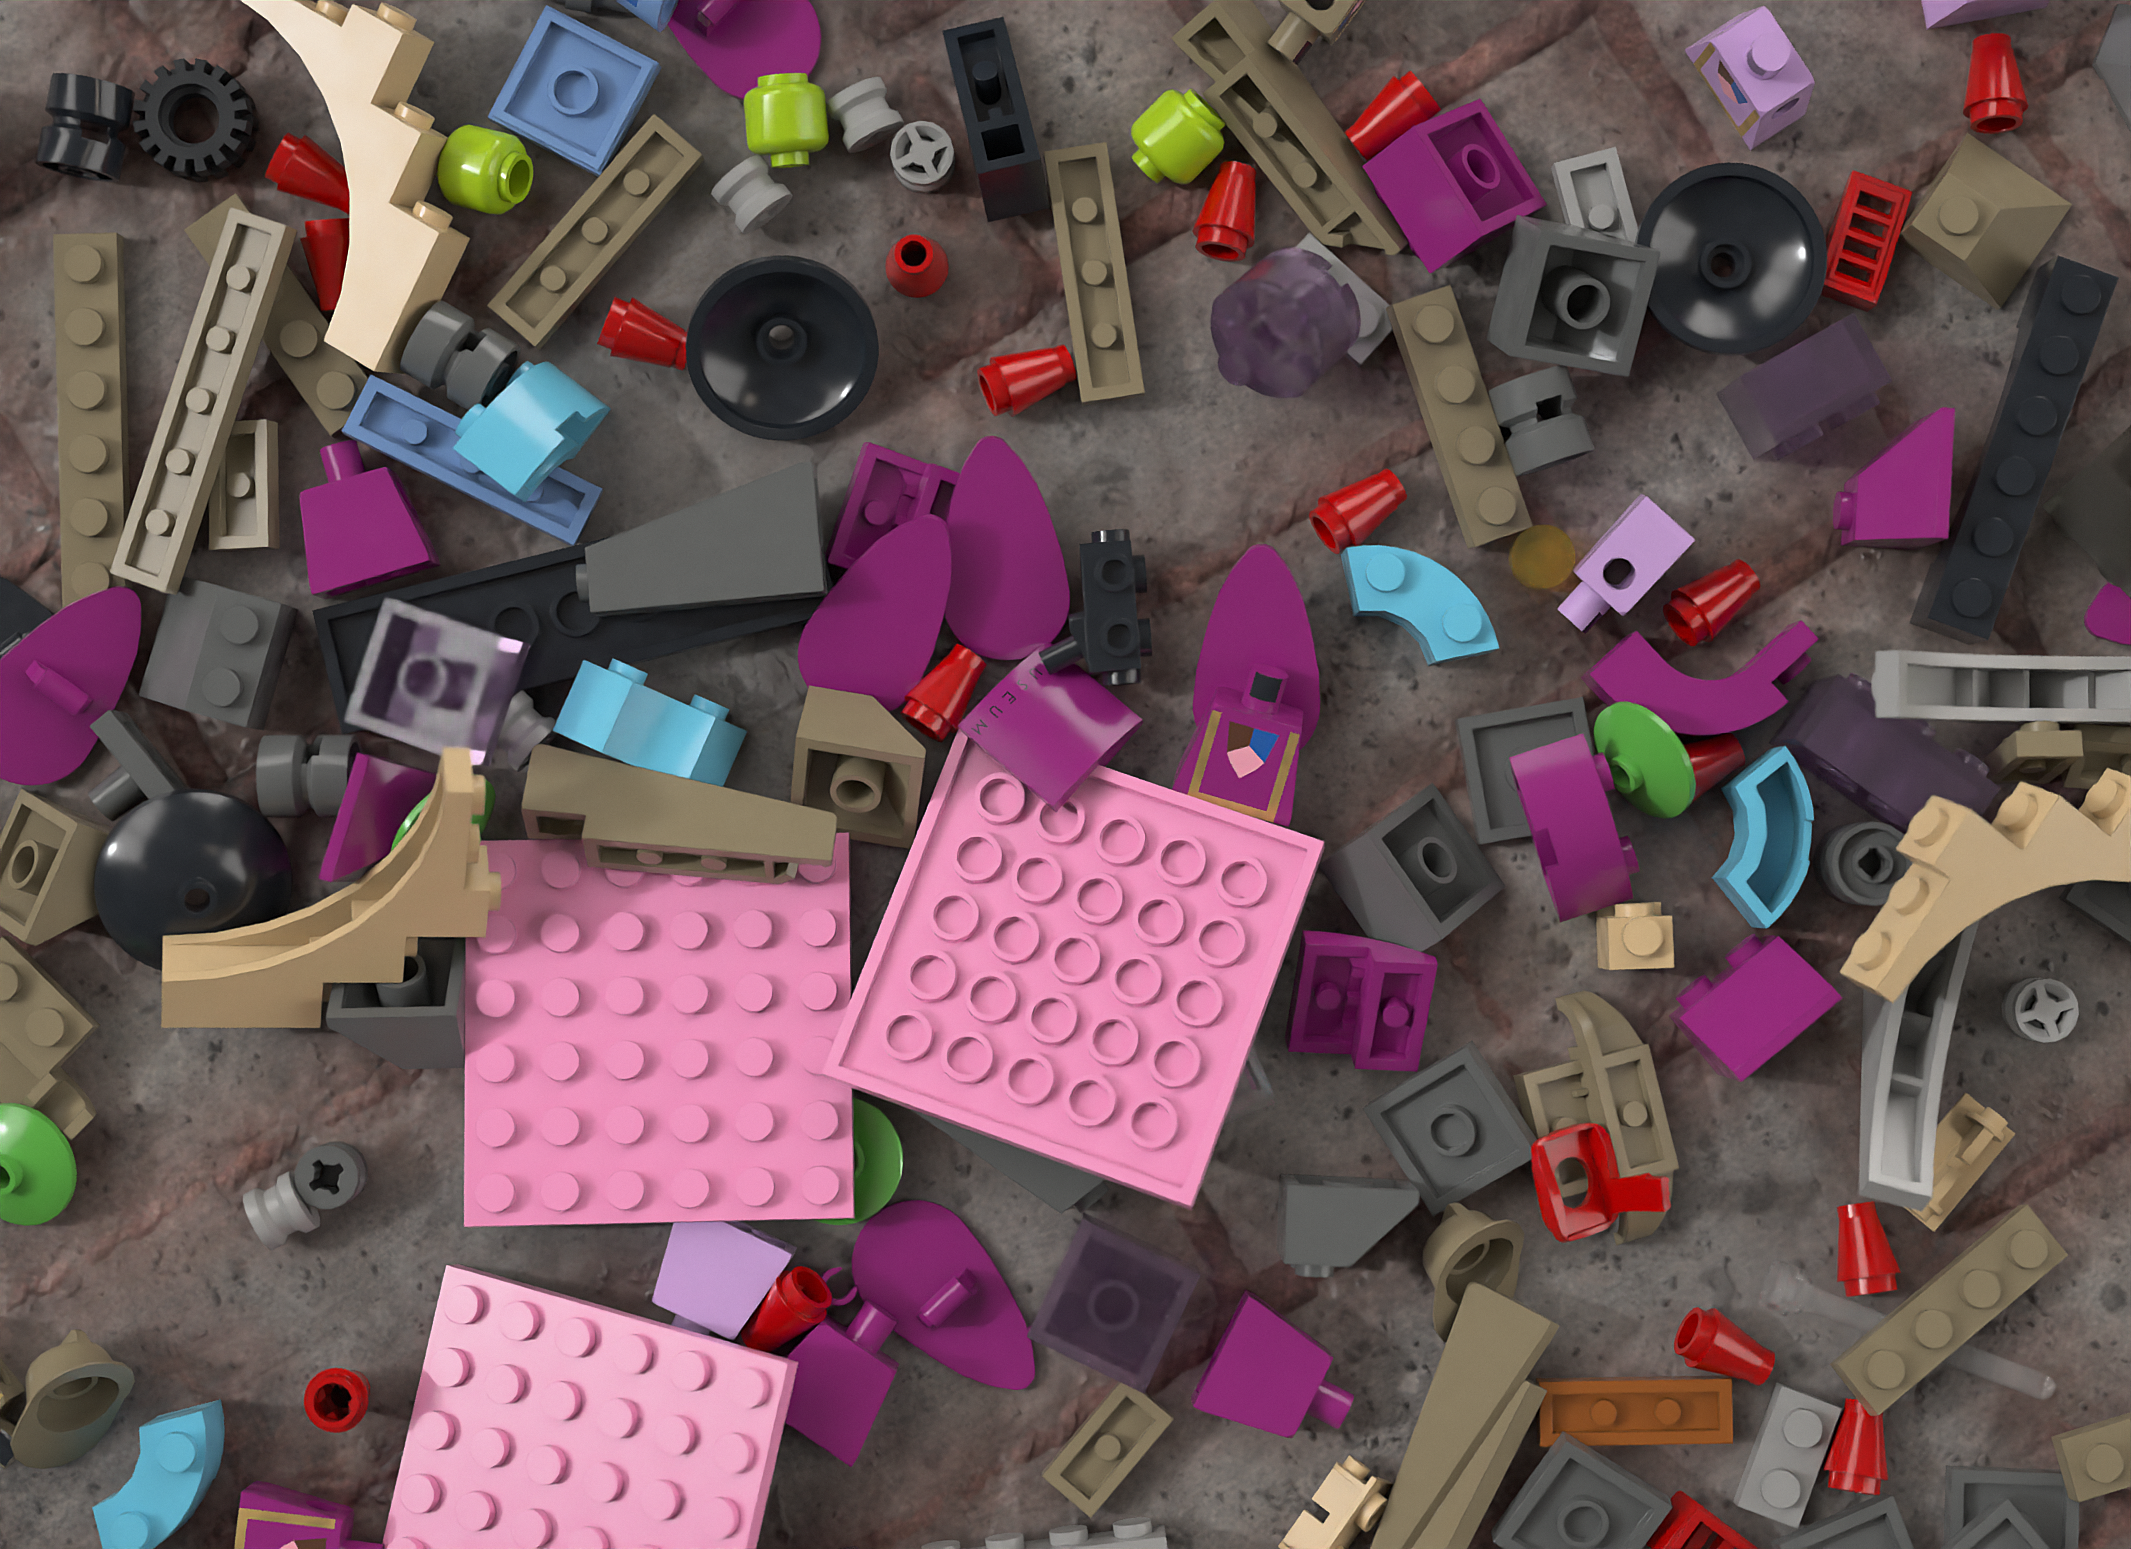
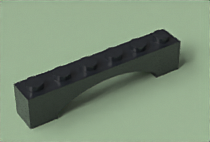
[1909,255,2119,645]

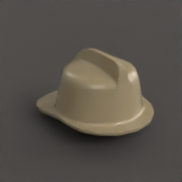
[1422,1202,1524,1342]
[10,1329,135,1469]

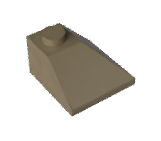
[1898,133,2072,310]
[790,686,926,849]
[0,788,113,946]

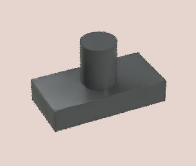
[88,710,189,822]

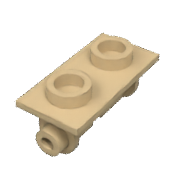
[1904,1093,2015,1232]
[1278,1455,1392,1549]

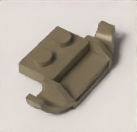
[0,936,100,1140]
[1513,990,1679,1246]

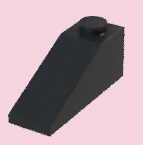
[942,16,1050,222]

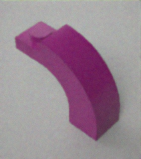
[1580,620,1818,737]

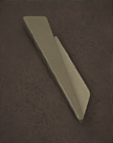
[1171,0,1409,255]
[521,744,837,884]
[1370,1281,1560,1549]

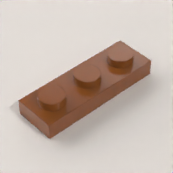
[1536,1375,1733,1447]

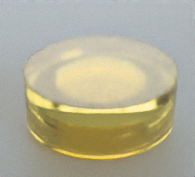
[1509,525,1575,590]

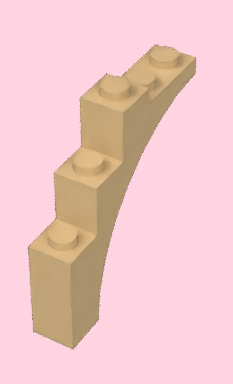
[241,0,470,374]
[161,747,501,1028]
[1840,768,2131,1003]

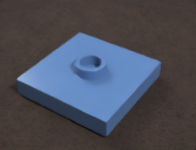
[488,5,661,177]

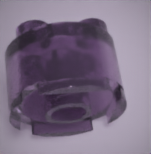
[1210,247,1361,398]

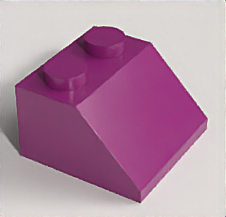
[1362,98,1547,274]
[1669,934,1842,1082]

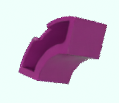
[1509,733,1640,922]

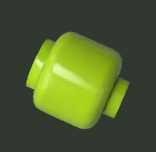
[744,73,829,168]
[1131,88,1226,185]
[436,125,533,215]

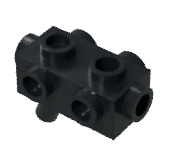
[1038,529,1152,686]

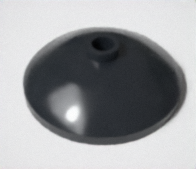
[1635,162,1827,356]
[686,255,879,441]
[94,789,293,971]

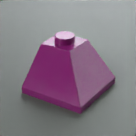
[1833,407,1955,550]
[318,753,437,882]

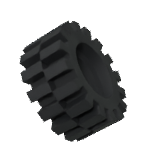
[133,58,259,182]

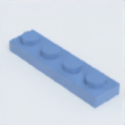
[342,375,603,546]

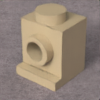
[1596,902,1674,970]

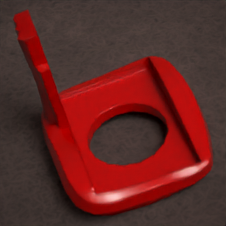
[1531,1122,1671,1243]

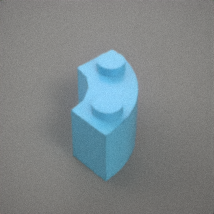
[453,361,611,502]
[1341,545,1499,666]
[553,658,747,787]
[1712,746,1814,929]
[92,1399,225,1549]

